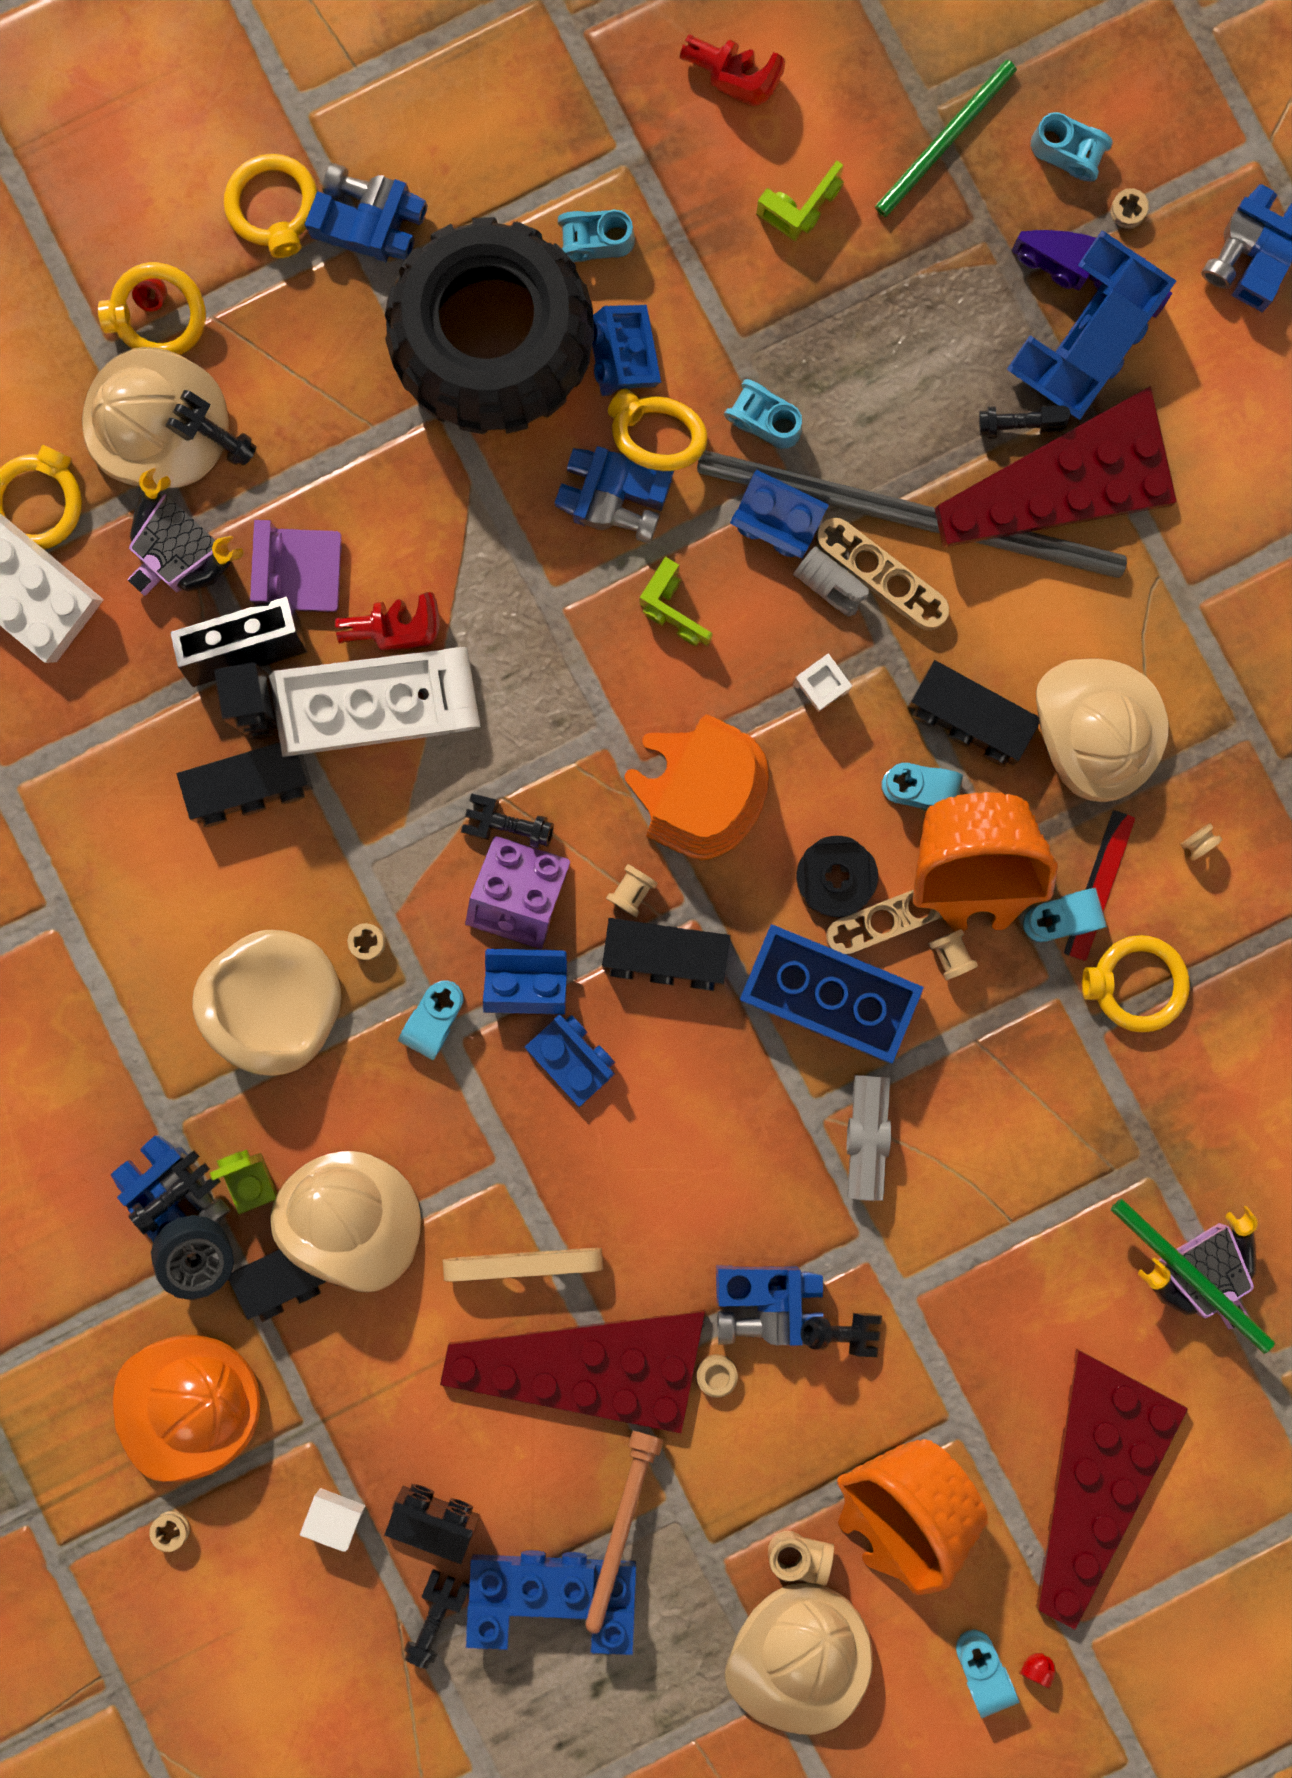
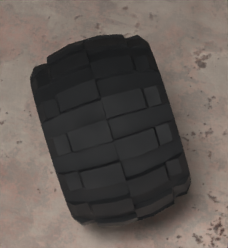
[384,217,594,435]

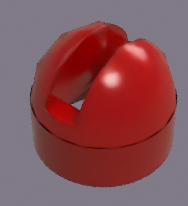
[132,279,167,312]
[1019,1653,1056,1689]

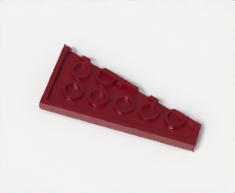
[934,386,1177,548]
[440,1310,705,1434]
[1036,1349,1188,1630]

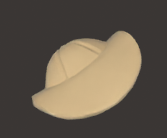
[82,347,229,488]
[1036,658,1169,802]
[192,930,341,1076]
[270,1151,421,1292]
[725,1583,873,1735]

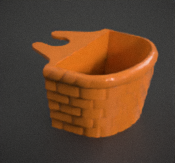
[625,714,769,861]
[913,792,1058,931]
[837,1439,989,1595]

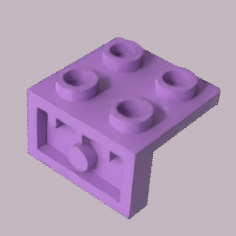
[250,520,342,612]
[465,836,570,949]

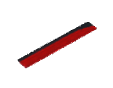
[1064,810,1135,961]

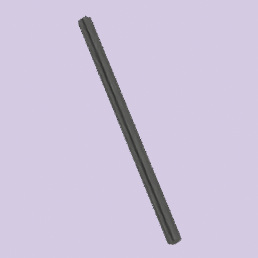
[697,450,1127,578]

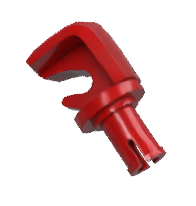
[680,34,785,106]
[335,592,440,651]

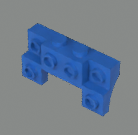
[1007,230,1176,420]
[466,1550,636,1655]

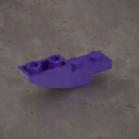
[1011,230,1172,318]

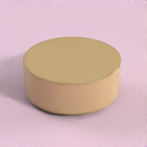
[697,1354,738,1398]

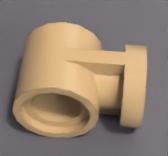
[768,1531,834,1586]

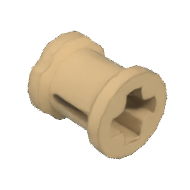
[606,864,658,918]
[928,929,978,980]

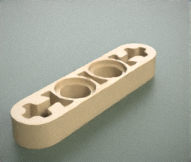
[816,518,949,631]
[826,889,942,955]
[443,1248,603,1281]

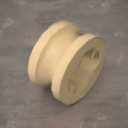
[1110,188,1149,229]
[1180,823,1223,861]
[347,923,386,960]
[149,1511,190,1552]

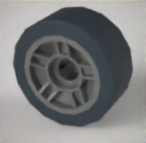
[151,1215,234,1300]

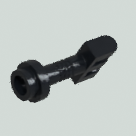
[166,390,256,466]
[979,406,1071,439]
[461,793,554,848]
[128,1150,221,1235]
[800,1313,882,1357]
[404,1569,470,1669]

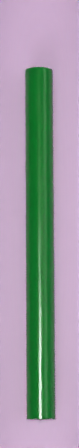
[875,60,1017,218]
[1110,1198,1275,1354]

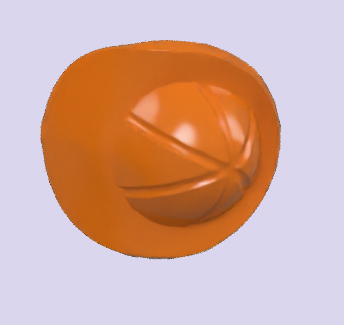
[113,1335,261,1482]

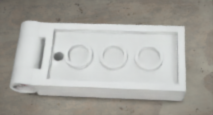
[0,513,104,663]
[269,647,480,757]

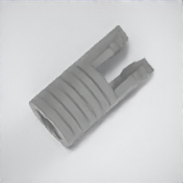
[793,546,869,617]

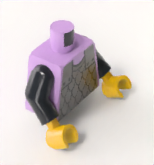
[127,468,244,596]
[1138,1206,1258,1329]

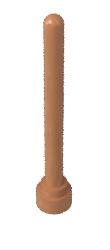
[586,1431,664,1634]

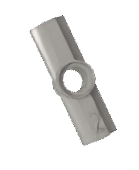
[847,1075,891,1201]

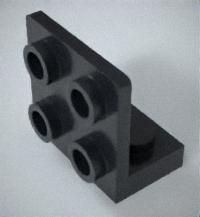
[384,1484,480,1564]

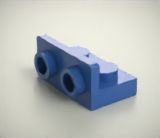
[592,305,661,396]
[730,470,829,558]
[483,949,567,1014]
[525,1014,616,1107]

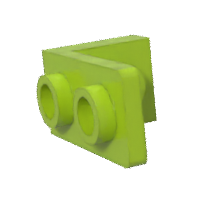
[756,161,844,241]
[639,556,713,646]
[209,1150,277,1214]

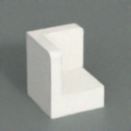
[793,653,852,712]
[300,1488,365,1552]

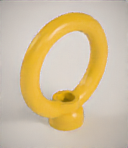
[224,154,317,258]
[98,262,206,355]
[608,388,707,471]
[0,444,82,550]
[1082,935,1190,1033]

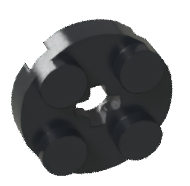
[796,835,878,917]

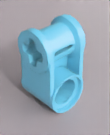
[1030,112,1113,181]
[557,209,635,262]
[724,379,802,449]
[881,763,963,811]
[1023,888,1107,942]
[398,980,464,1061]
[956,1629,1020,1719]

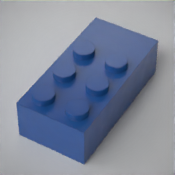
[740,924,924,1064]

